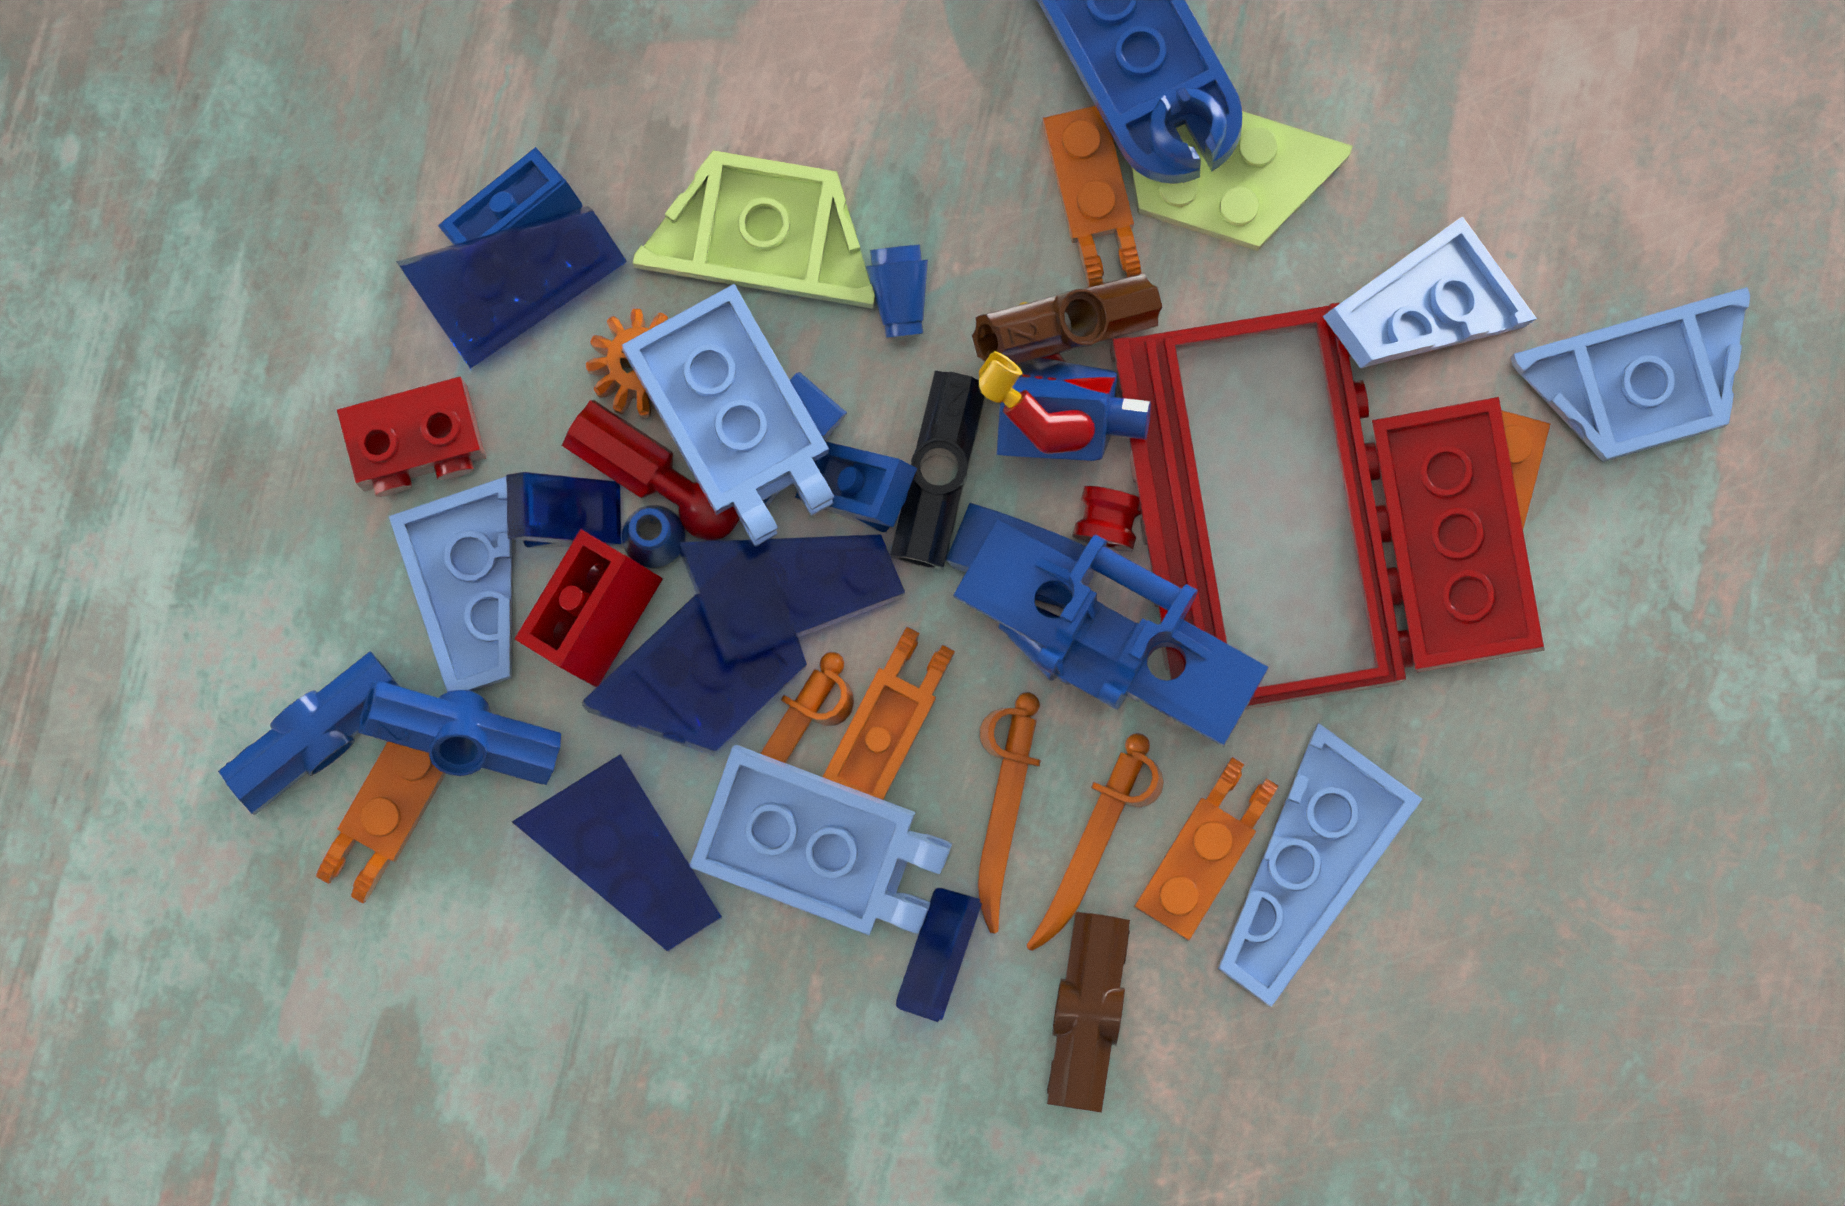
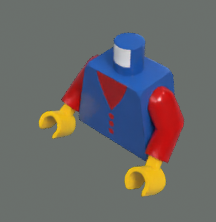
[979,302,1151,461]

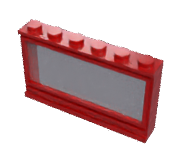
[1110,302,1414,722]

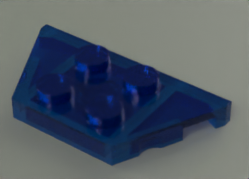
[582,541,807,756]

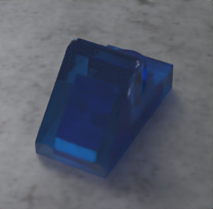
[506,472,621,548]

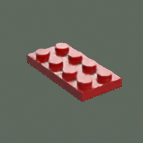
[1372,397,1545,673]

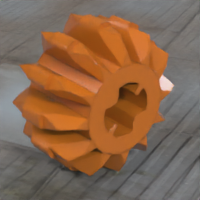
[586,309,668,418]

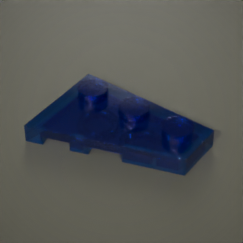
[396,206,627,369]
[512,754,723,952]

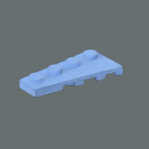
[1218,723,1422,1007]

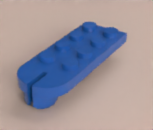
[1037,0,1242,184]

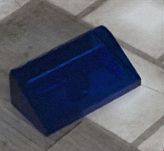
[896,888,982,1023]

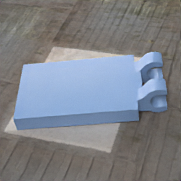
[622,284,834,547]
[689,744,952,935]

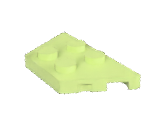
[1132,111,1353,251]
[633,150,875,309]

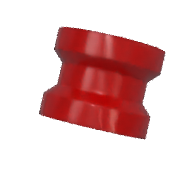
[1072,485,1142,551]

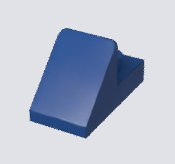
[795,441,917,532]

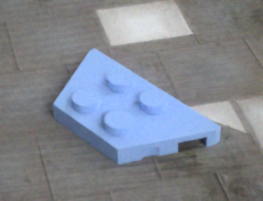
[1510,287,1750,462]

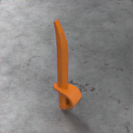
[760,652,854,763]
[978,692,1041,934]
[1027,733,1164,951]

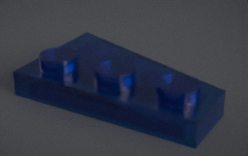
[678,534,905,665]

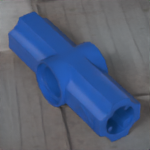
[218,651,400,815]
[358,680,561,785]

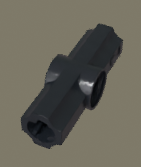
[890,370,985,570]

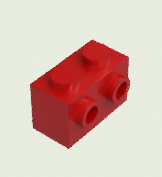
[337,376,486,497]
[514,529,663,688]

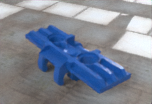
[953,519,1268,747]

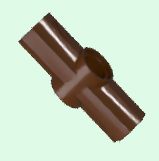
[972,273,1163,364]
[1047,912,1130,1113]

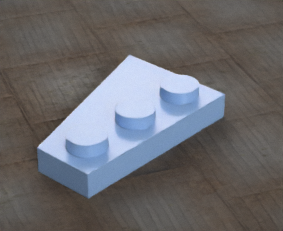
[1323,217,1537,368]
[389,475,512,692]

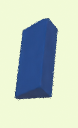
[438,147,583,284]

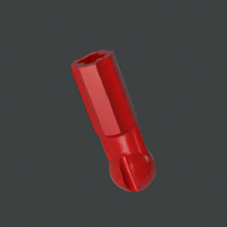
[561,400,740,540]

